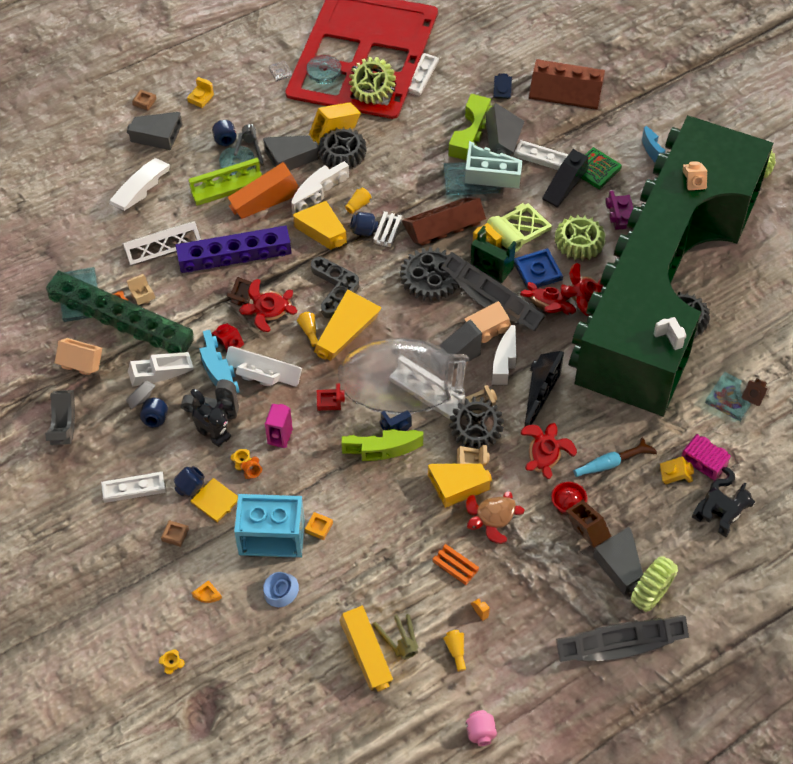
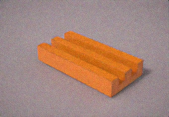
[433,544,479,585]

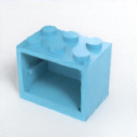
[234,494,305,558]

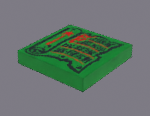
[581,147,622,190]

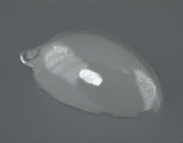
[337,337,469,415]

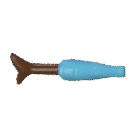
[573,437,657,477]

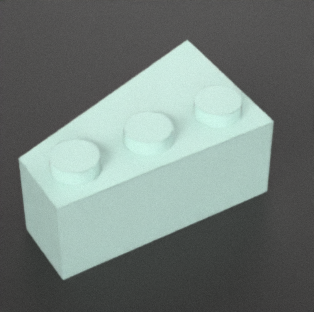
[465,141,522,189]

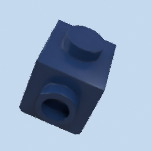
[493,73,512,99]
[379,410,412,431]

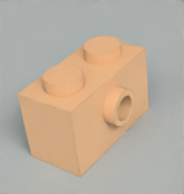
[465,301,511,343]
[55,338,103,375]

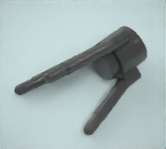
[234,124,264,165]

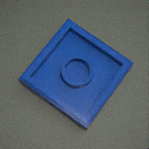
[514,248,563,290]

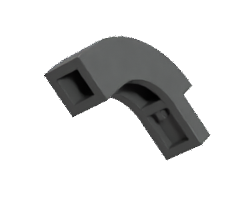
[45,390,75,445]

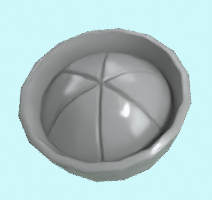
[126,380,156,410]

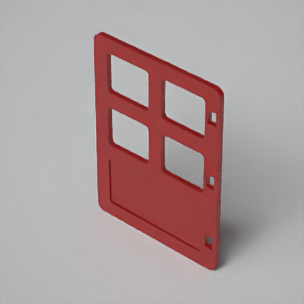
[285,0,438,119]

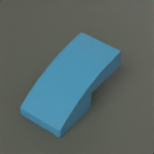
[642,126,666,162]

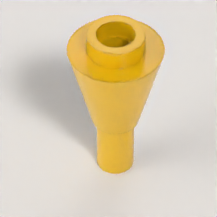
[297,312,318,347]
[443,630,466,672]

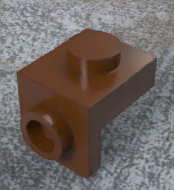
[226,277,252,306]
[741,378,770,406]

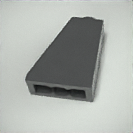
[485,103,525,156]
[127,112,182,150]
[263,136,319,171]
[430,319,482,376]
[593,527,643,595]

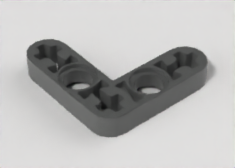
[311,257,359,318]
[181,379,239,419]

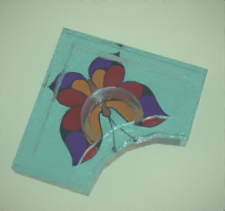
[705,372,751,422]

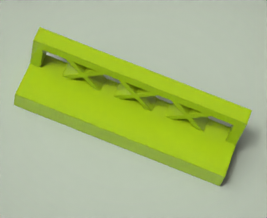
[188,158,262,206]

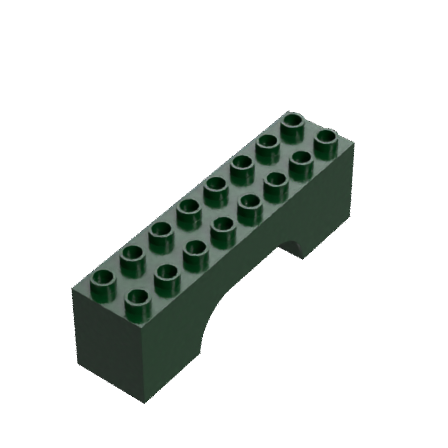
[568,115,774,417]

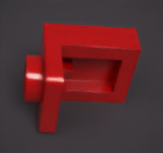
[211,323,244,352]
[317,383,345,411]

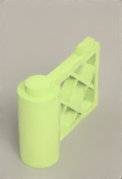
[487,203,552,252]

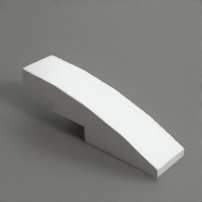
[110,158,170,211]

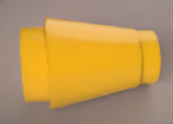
[345,187,372,214]

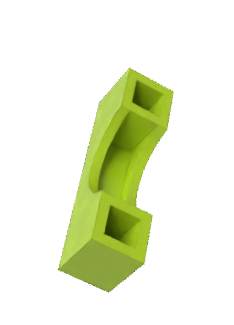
[448,94,491,161]

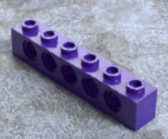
[175,225,292,273]

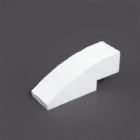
[492,325,516,385]
[128,352,193,386]

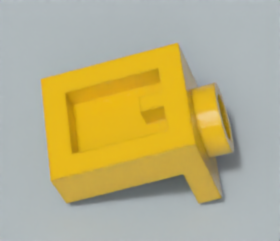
[187,77,214,108]
[473,223,502,248]

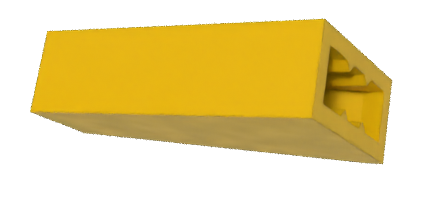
[314,289,382,361]
[339,605,393,692]

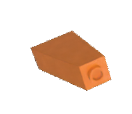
[228,162,299,219]

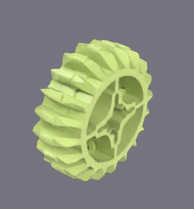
[349,57,396,104]
[555,215,605,261]
[631,556,678,612]

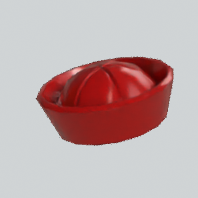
[551,481,588,515]

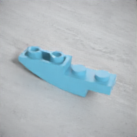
[199,330,240,393]

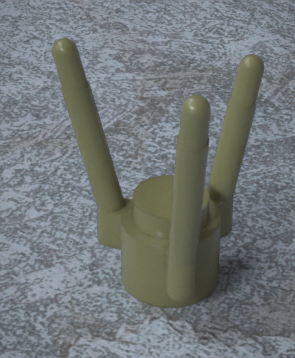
[373,614,419,659]

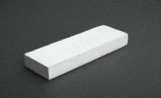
[408,53,439,96]
[514,140,568,170]
[101,472,166,503]

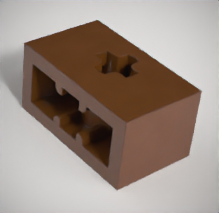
[566,500,612,548]

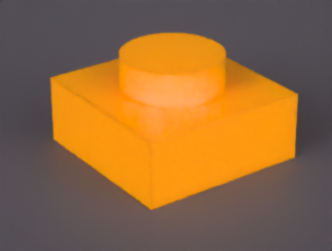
[305,512,333,540]

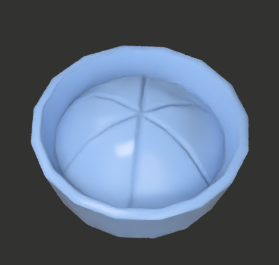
[263,572,299,608]

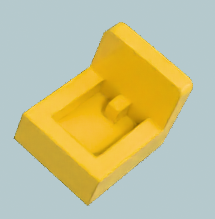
[660,456,694,484]

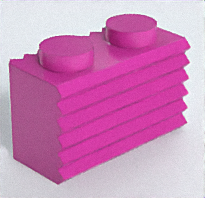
[264,404,293,448]
[681,434,731,481]

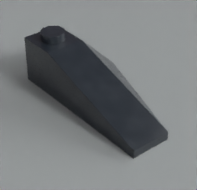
[524,351,564,427]

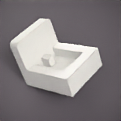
[654,317,686,350]

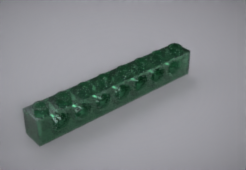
[46,270,194,354]

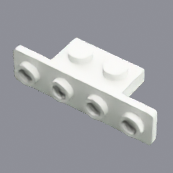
[226,346,302,386]

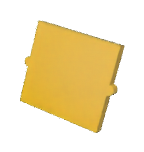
[190,478,238,523]

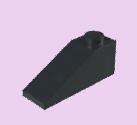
[542,149,588,208]

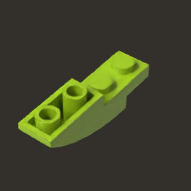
[341,429,423,461]

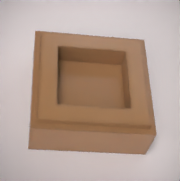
[132,89,156,111]
[161,520,189,547]

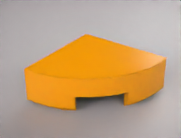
[191,580,222,603]
[471,599,490,621]

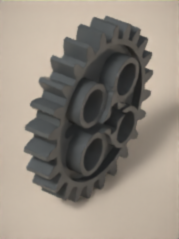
[400,247,458,301]

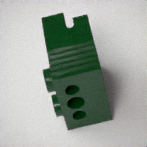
[470,225,516,283]

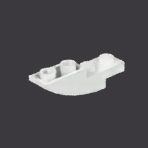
[291,161,349,214]

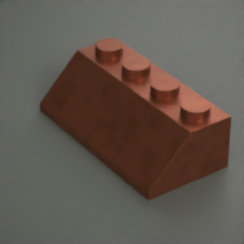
[529,59,605,110]
[401,196,486,245]

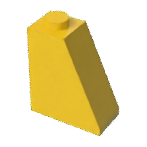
[308,103,361,145]
[293,201,347,250]
[428,464,492,508]

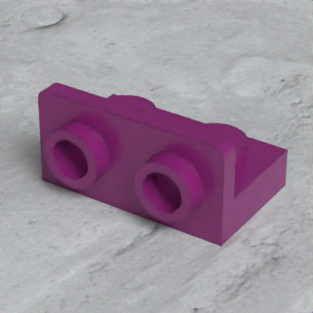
[606,190,634,230]

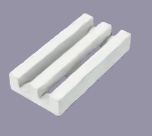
[373,211,402,247]

